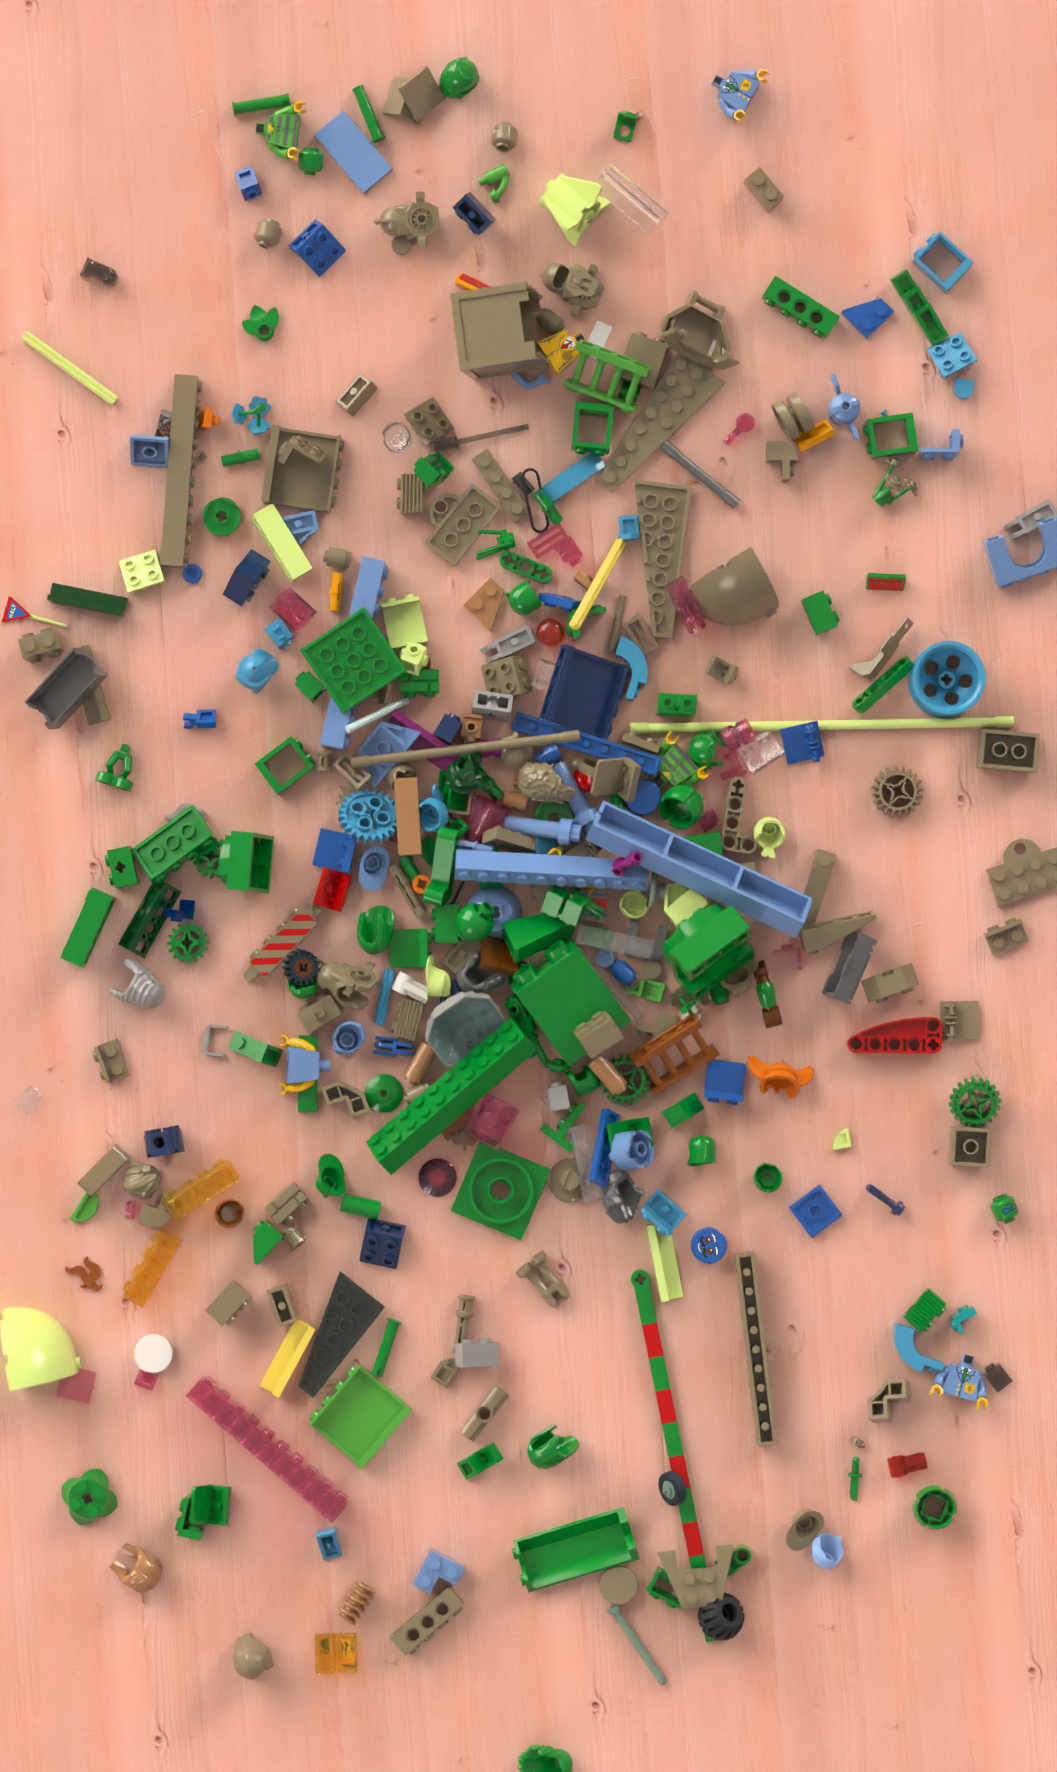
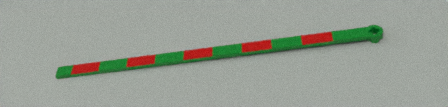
[631,1269,715,1642]

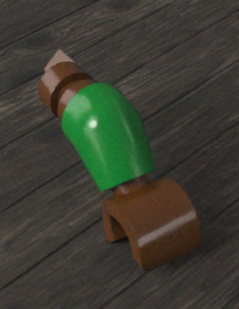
[754,960,782,1028]

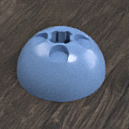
[467,886,522,939]

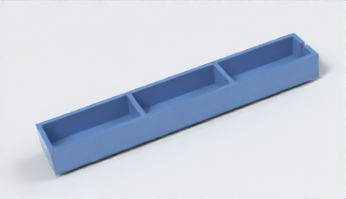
[586,801,813,938]

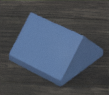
[130,435,170,468]

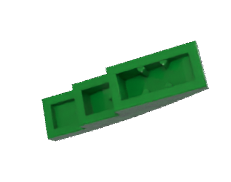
[889,269,949,346]

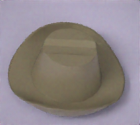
[548,1158,592,1202]

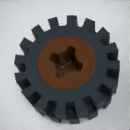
[282,949,320,985]

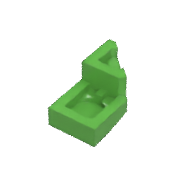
[625,979,667,1003]

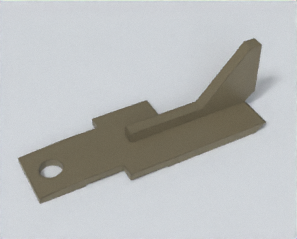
[849,617,914,680]

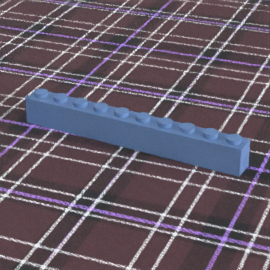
[454,849,649,891]

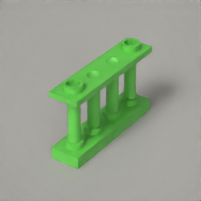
[563,339,652,413]

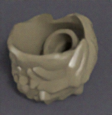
[123,1162,161,1199]

